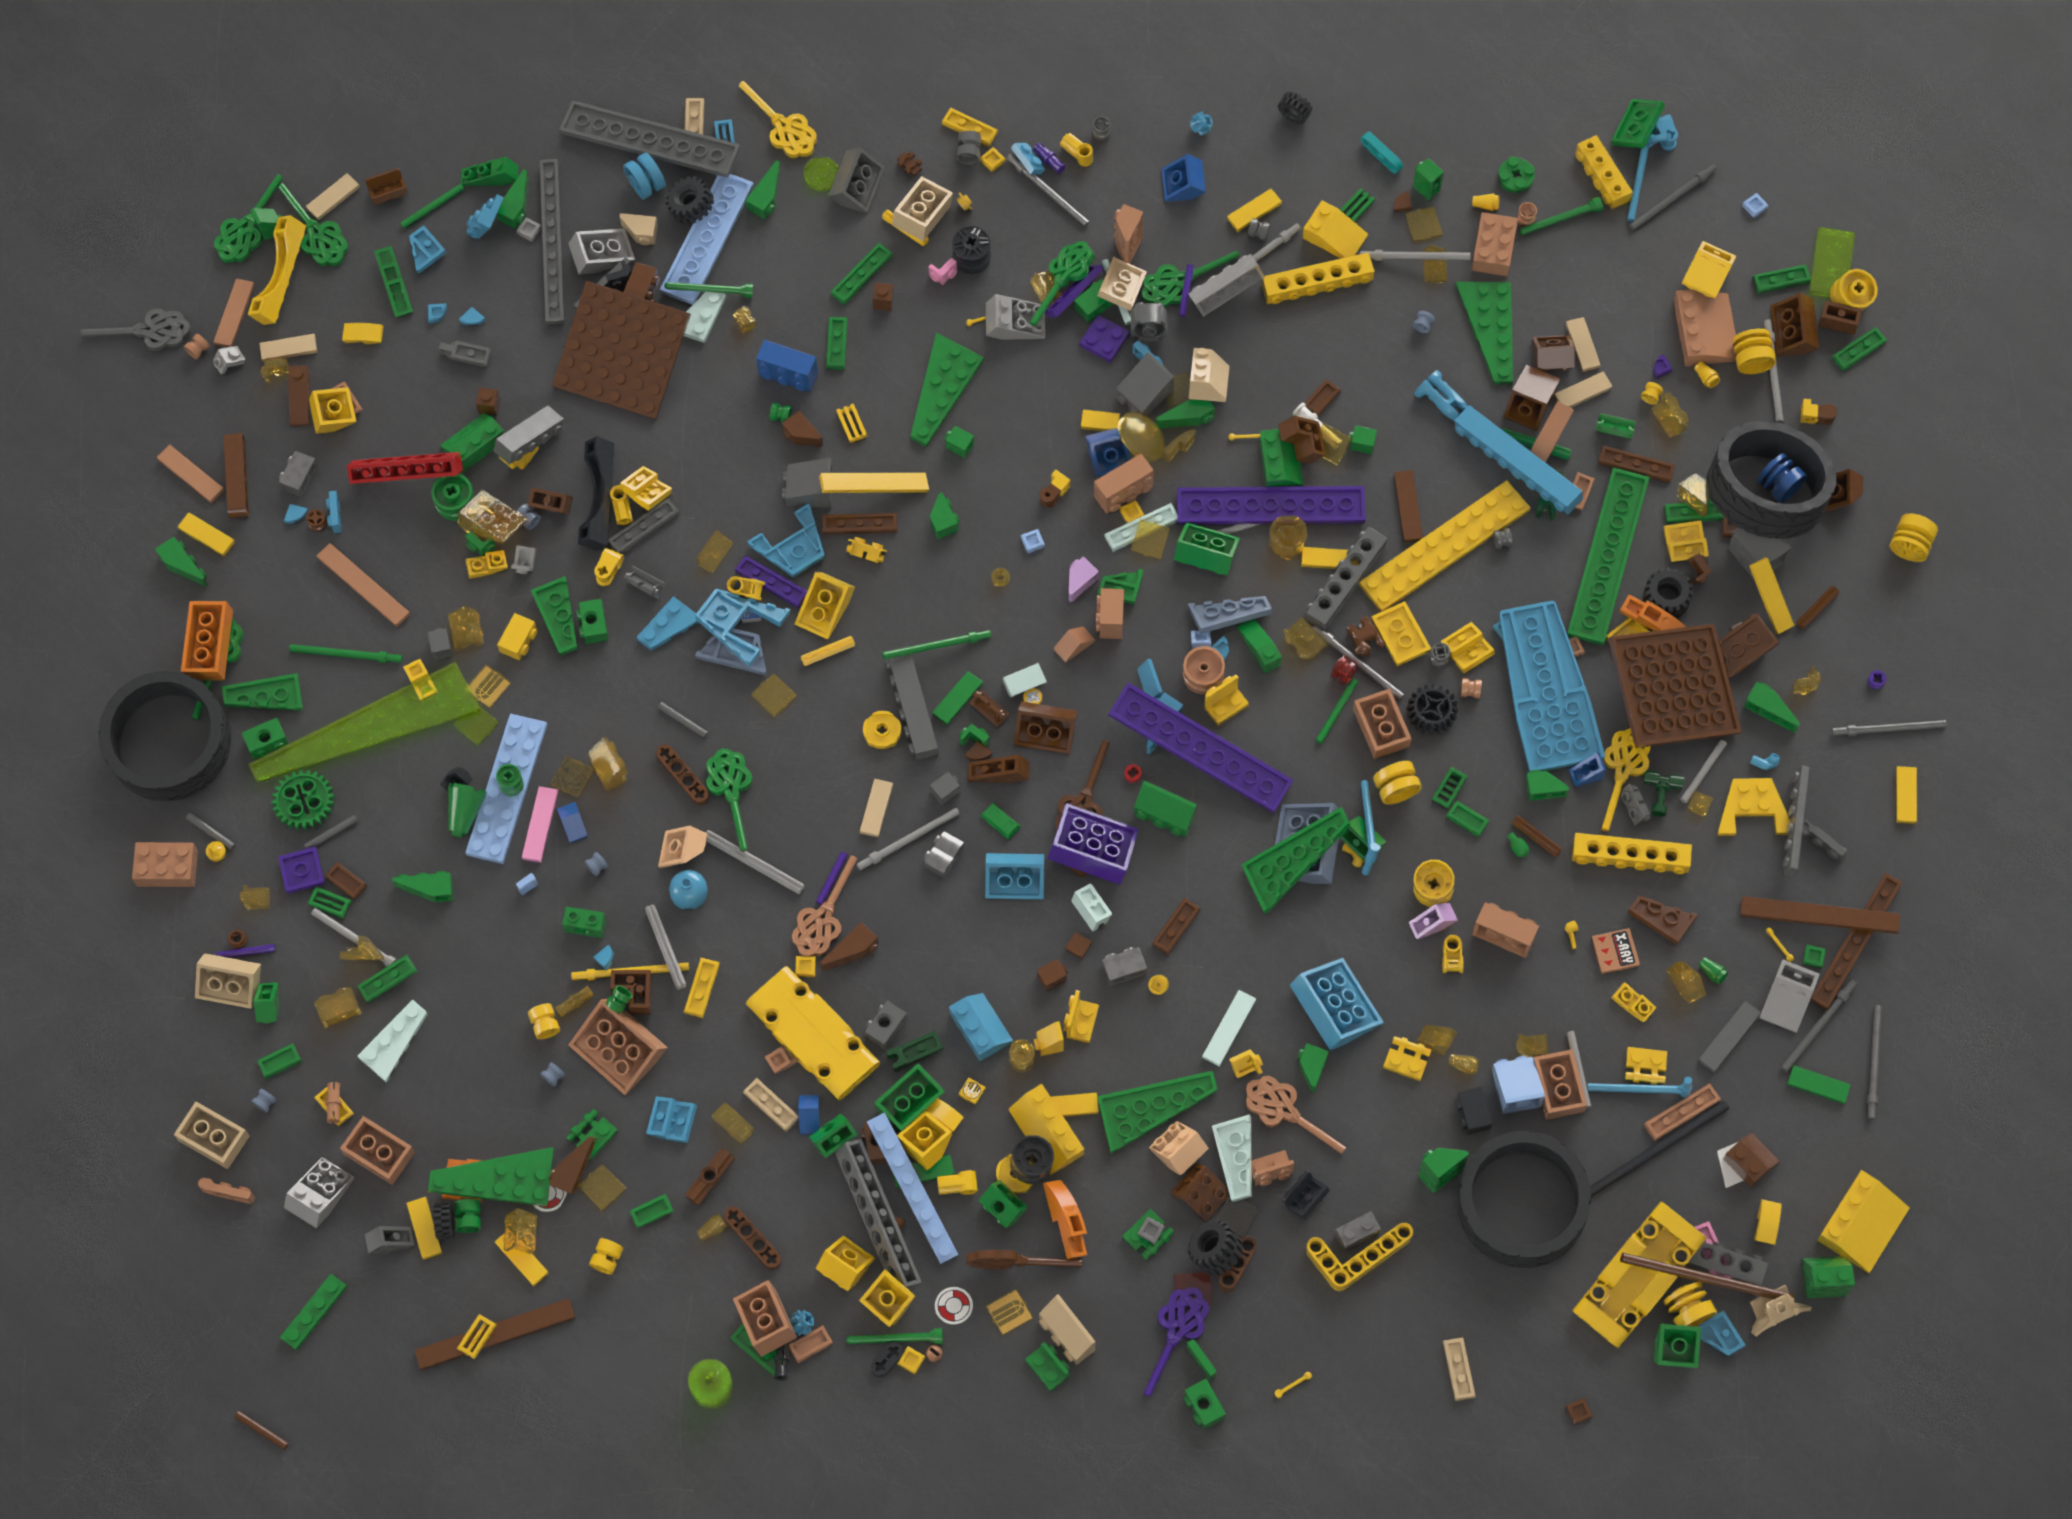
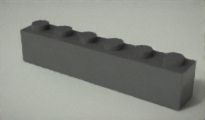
[885,646,939,761]

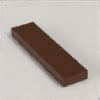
[1598,445,1675,484]
[1394,470,1423,542]
[822,513,897,535]

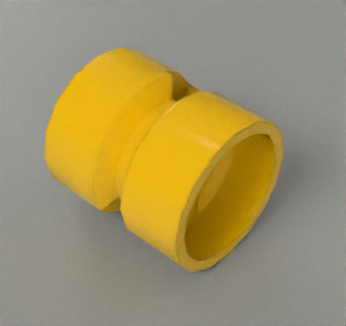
[528,1003,560,1039]
[589,1238,624,1275]

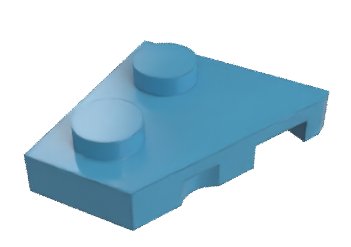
[1697,1310,1746,1356]

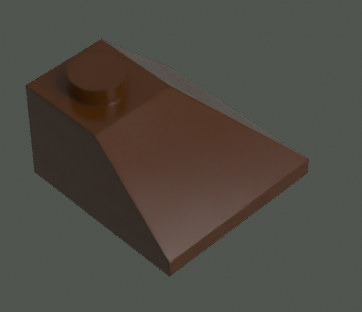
[1824,469,1863,512]

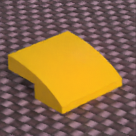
[620,466,672,511]
[1663,520,1709,562]
[1441,622,1495,674]

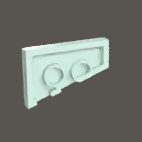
[684,292,727,343]

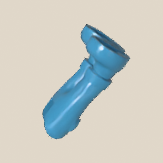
[1414,370,1468,421]

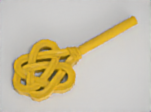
[739,81,817,158]
[1601,728,1651,832]

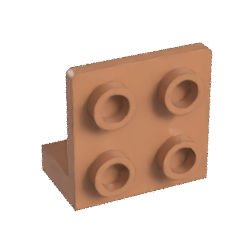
[1251,1150,1294,1186]

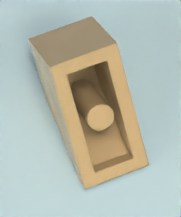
[620,213,658,245]

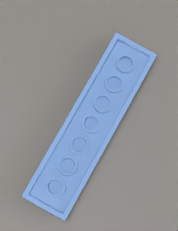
[660,174,754,305]
[466,714,548,864]

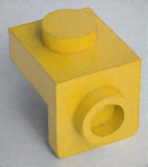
[1229,1049,1263,1078]

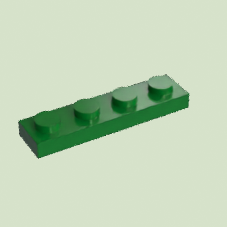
[280,1274,347,1351]

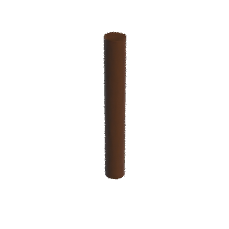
[235,1411,289,1450]

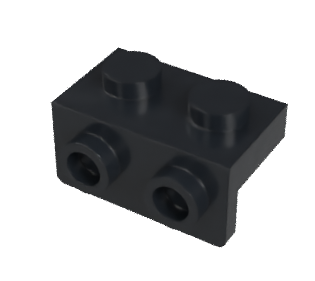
[606,260,632,292]
[1282,1170,1330,1220]

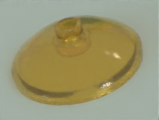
[1118,412,1165,461]

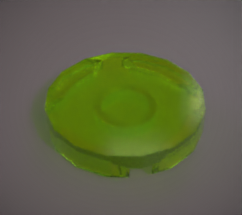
[803,157,839,191]

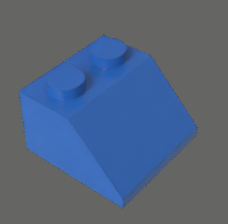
[1161,154,1206,202]
[1085,427,1131,477]

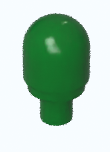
[1507,832,1529,858]

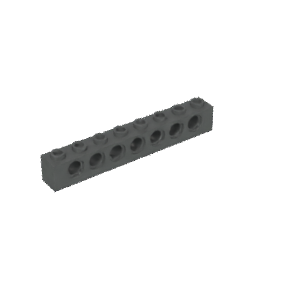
[835,1139,922,1292]

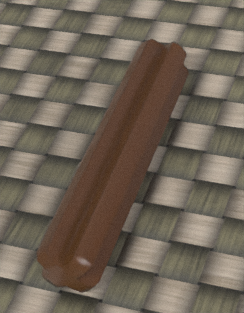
[1796,586,1839,629]
[1512,815,1562,857]

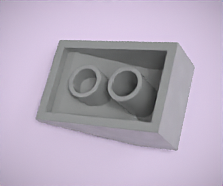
[568,228,635,275]

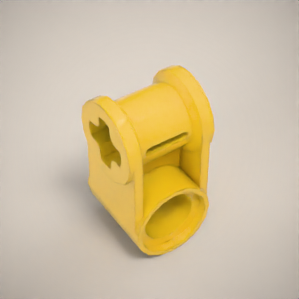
[594,548,624,586]
[727,576,766,601]
[1442,935,1463,973]

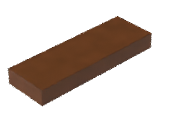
[1152,898,1201,955]

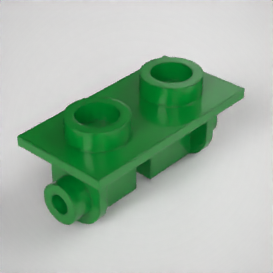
[1595,413,1636,439]

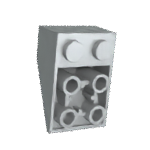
[986,294,1045,340]
[1759,960,1820,1033]
[284,1157,354,1228]

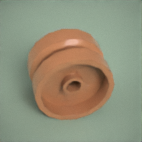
[1183,646,1225,695]

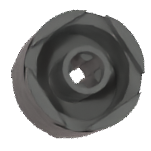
[1130,302,1168,343]

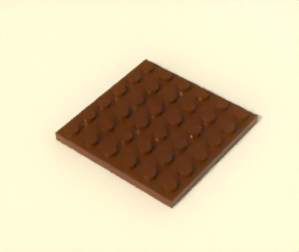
[552,281,691,420]
[1608,624,1742,748]

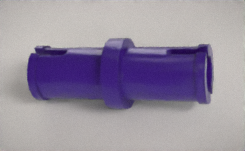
[1033,142,1066,174]

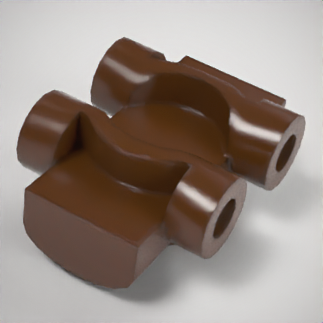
[897,151,922,176]

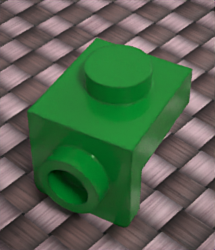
[465,531,496,556]
[959,724,990,747]

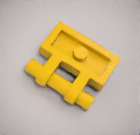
[1383,1036,1432,1081]
[1625,1047,1667,1085]

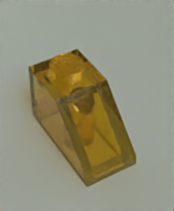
[1678,473,1709,517]

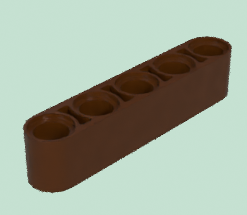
[224,433,249,519]

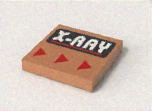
[1591,928,1640,974]

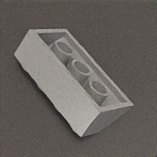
[1189,254,1265,317]

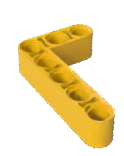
[1306,1223,1413,1291]

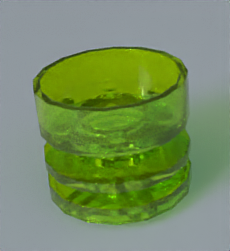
[688,1359,733,1408]

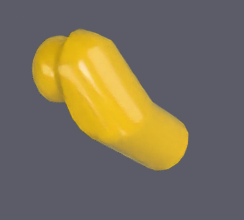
[1342,843,1364,867]

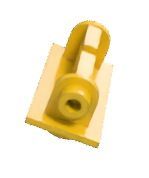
[846,537,887,563]

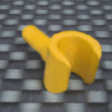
[1565,921,1578,949]

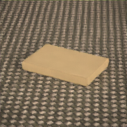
[1097,257,1147,311]

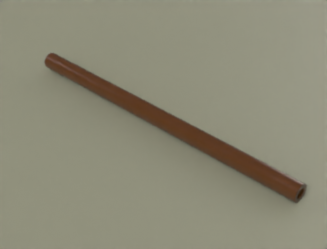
[1620,1253,1794,1300]

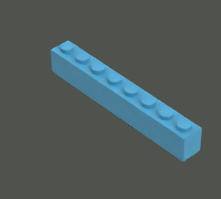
[1454,405,1583,515]

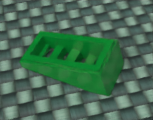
[1432,766,1468,809]

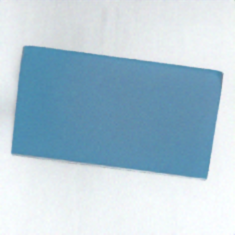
[1137,659,1162,698]

